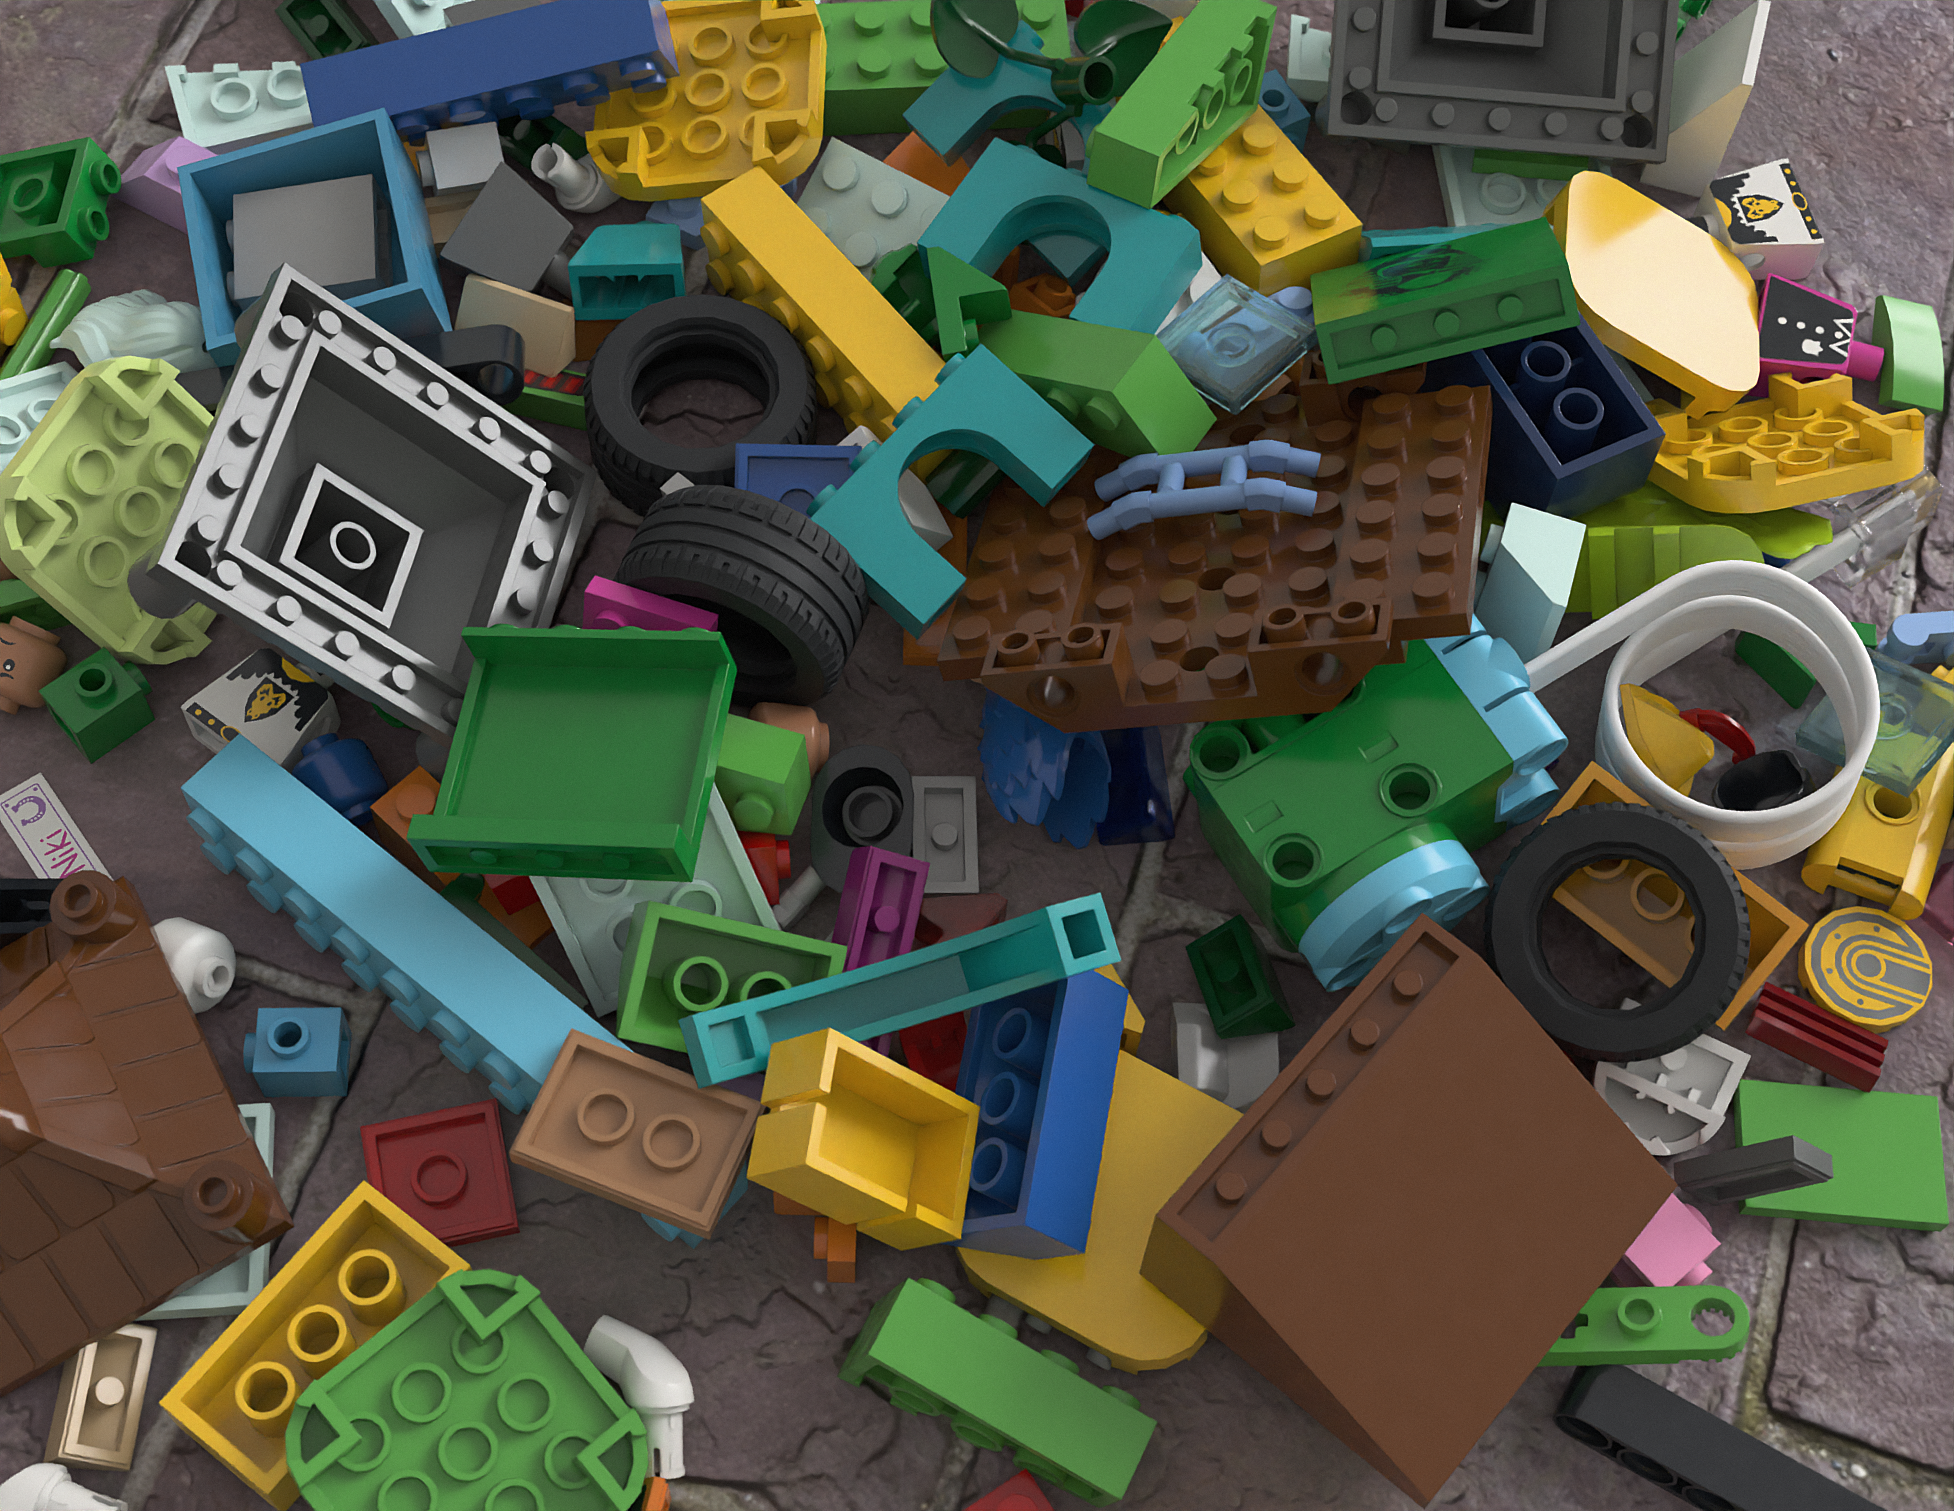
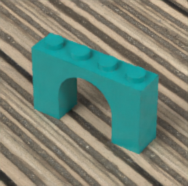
[902,19,1113,288]
[917,137,1203,334]
[806,344,1094,640]

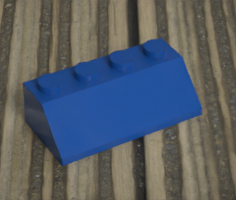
[938,970,1129,1260]

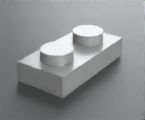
[911,776,979,904]

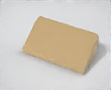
[454,273,576,377]
[43,1323,157,1472]

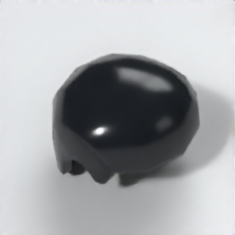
[1711,750,1817,811]

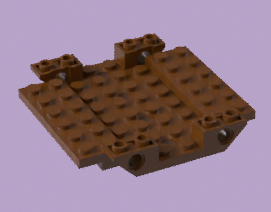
[937,349,1493,733]

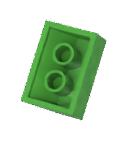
[616,900,848,1053]

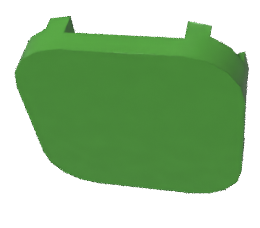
[285,1269,648,1511]

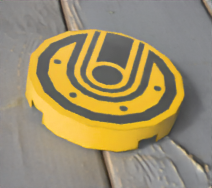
[1798,906,1932,1034]

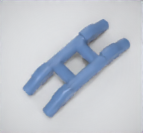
[1087,440,1321,540]

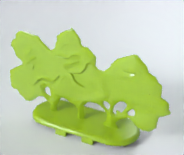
[1478,479,1833,619]

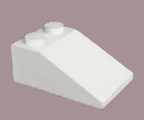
[1640,0,1771,198]

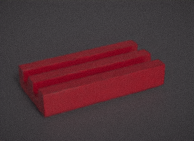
[1745,982,1889,1093]

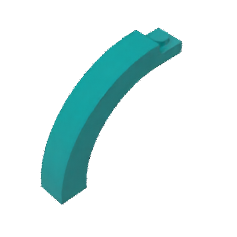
[679,893,1121,1089]

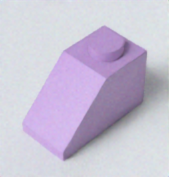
[111,136,218,234]

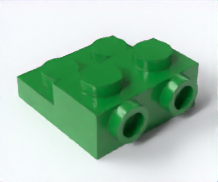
[0,137,121,268]

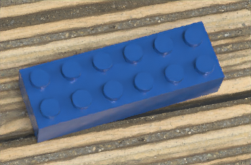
[300,0,680,147]

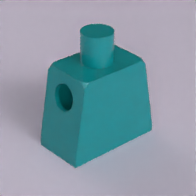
[568,221,687,320]

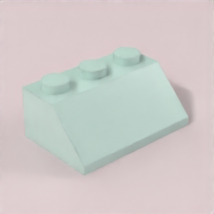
[1473,502,1586,665]

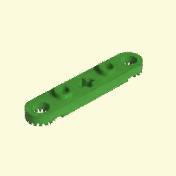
[1537,1285,1750,1366]

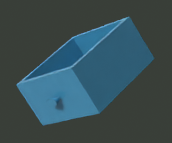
[177,107,452,367]

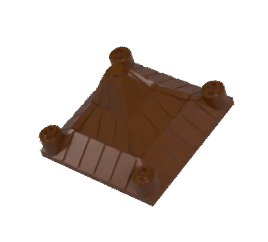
[0,870,295,1398]

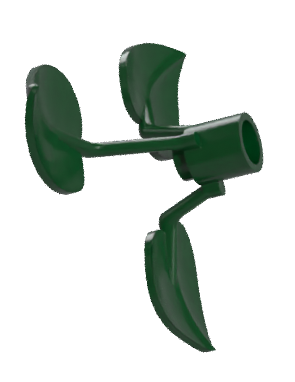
[930,0,1173,246]

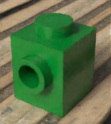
[39,647,155,764]

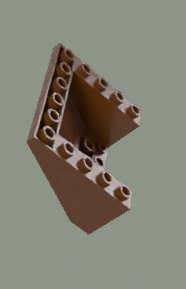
[1139,913,1678,1509]

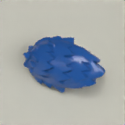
[977,687,1112,850]

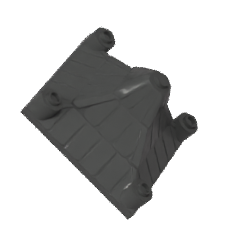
[1315,0,1679,168]
[127,262,598,783]

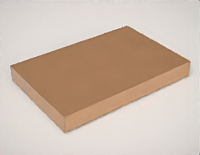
[509,1028,767,1240]

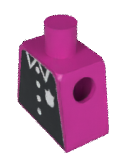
[1746,273,1884,398]

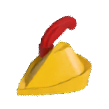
[1620,683,1756,797]

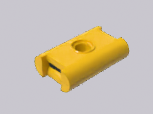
[1801,714,1954,920]

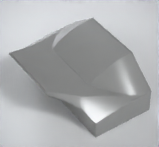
[1170,1002,1280,1114]

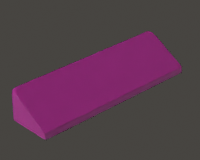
[831,846,930,1057]

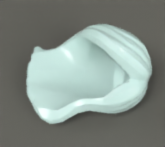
[49,289,218,373]

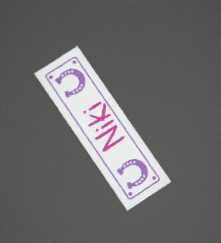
[0,772,113,880]

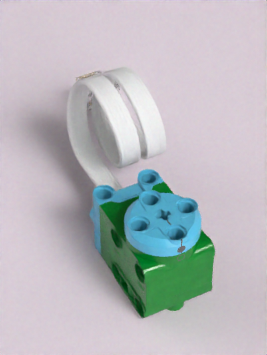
[1182,465,1945,992]

